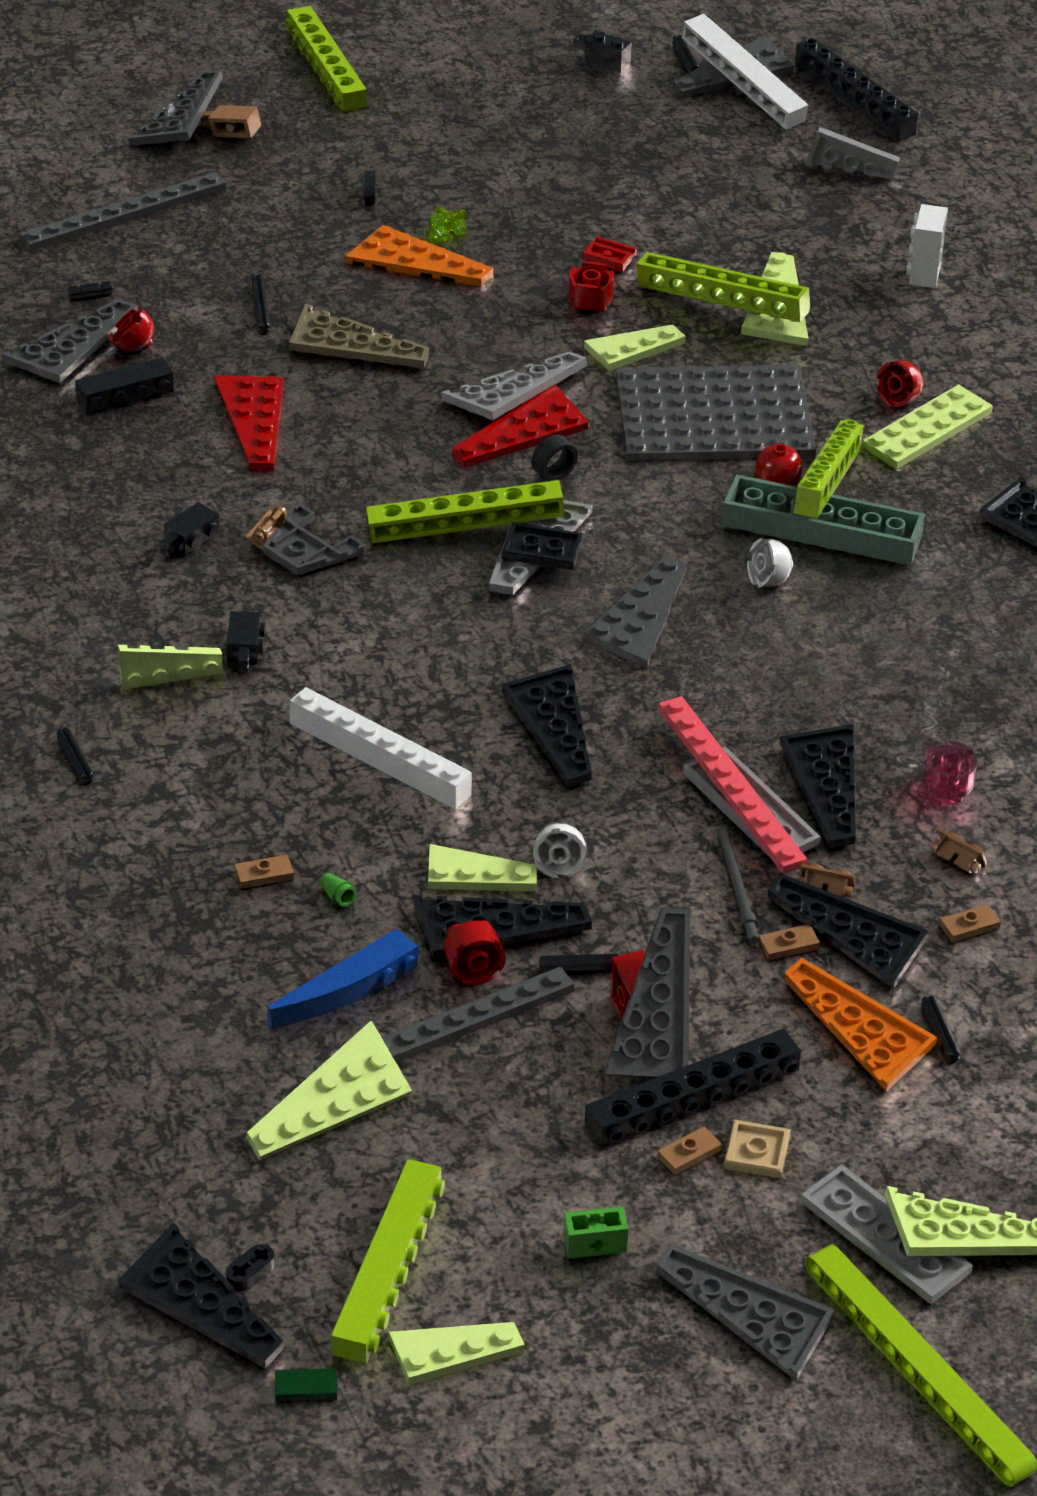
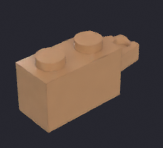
[200,105,261,138]

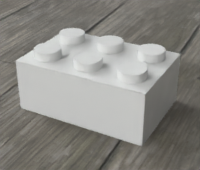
[906,204,948,288]

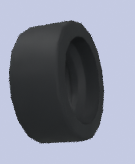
[531,435,578,482]

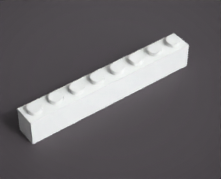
[682,14,808,130]
[290,687,472,810]

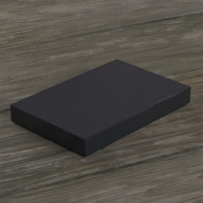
[501,522,584,570]

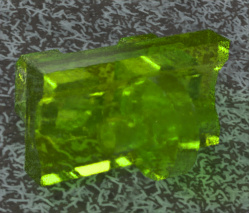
[426,206,468,243]

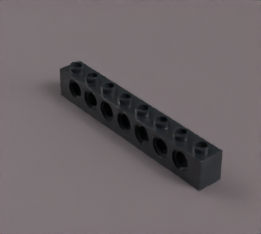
[795,38,918,141]
[584,1028,801,1147]

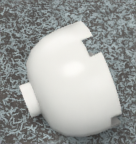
[747,538,793,588]
[533,823,586,878]

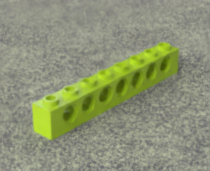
[285,6,367,112]
[636,252,810,322]
[794,419,864,518]
[366,480,565,543]

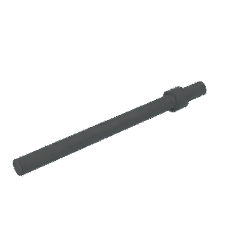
[717,826,759,944]

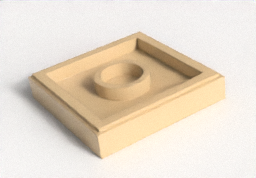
[724,1120,791,1179]

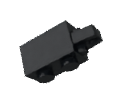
[573,31,631,73]
[159,502,220,557]
[226,611,266,672]

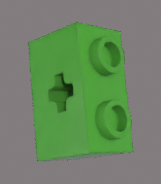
[563,1206,628,1259]

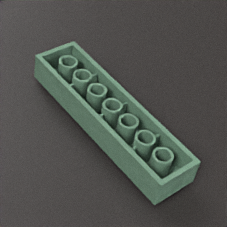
[722,474,925,566]

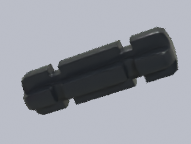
[68,281,113,300]

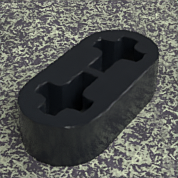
[364,171,376,202]
[226,1244,275,1292]

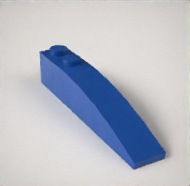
[267,928,418,1029]

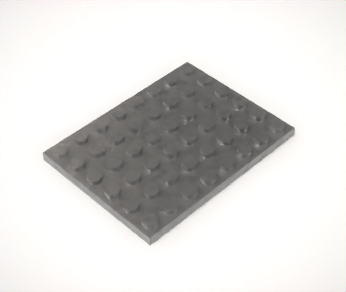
[616,364,816,461]

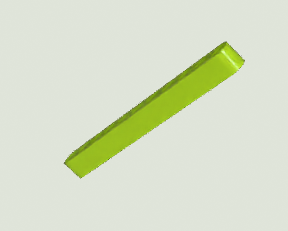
[805,1244,1037,1487]

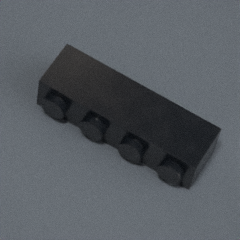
[75,357,174,414]

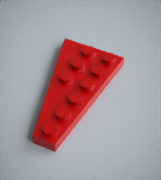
[214,375,284,471]
[452,384,589,468]

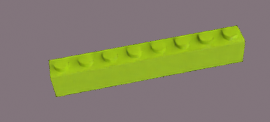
[331,1159,445,1364]

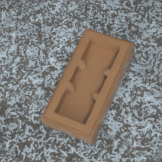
[235,855,294,889]
[939,904,1001,943]
[758,924,820,961]
[657,1126,722,1175]

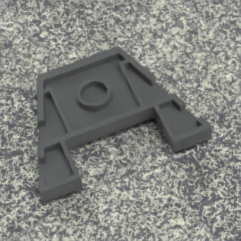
[263,503,367,575]

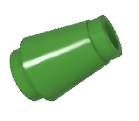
[319,873,356,907]

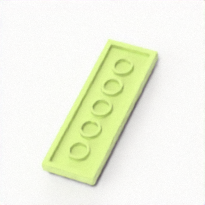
[862,384,993,470]

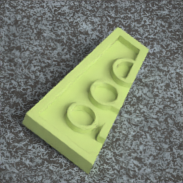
[584,325,686,371]
[118,645,223,690]
[428,844,537,891]
[389,1322,525,1385]

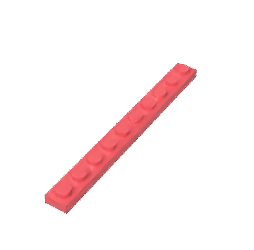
[659,696,807,874]

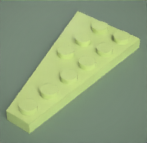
[741,252,808,346]
[246,1020,412,1161]
[885,1186,1037,1256]

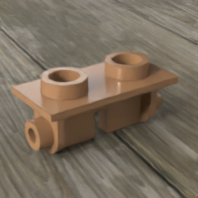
[245,506,287,550]
[931,828,987,874]
[799,864,855,898]

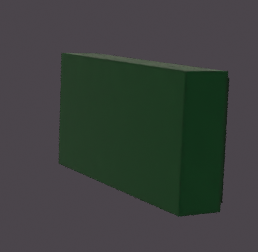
[275,1368,337,1402]

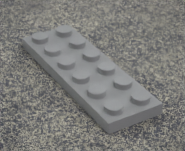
[683,746,821,856]
[800,1164,973,1304]

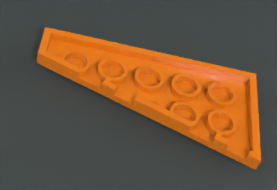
[345,225,493,286]
[784,958,937,1092]

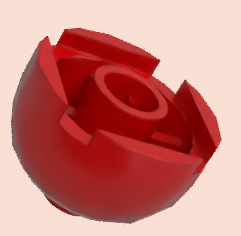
[109,306,154,353]
[876,360,924,407]
[755,444,802,486]

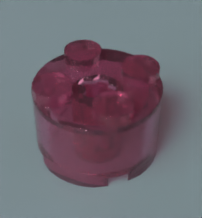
[922,741,978,803]

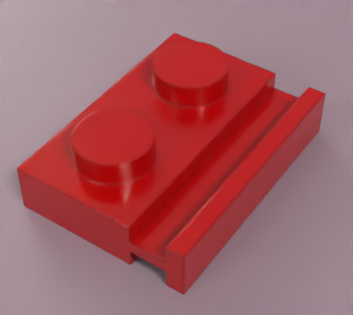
[582,236,637,272]

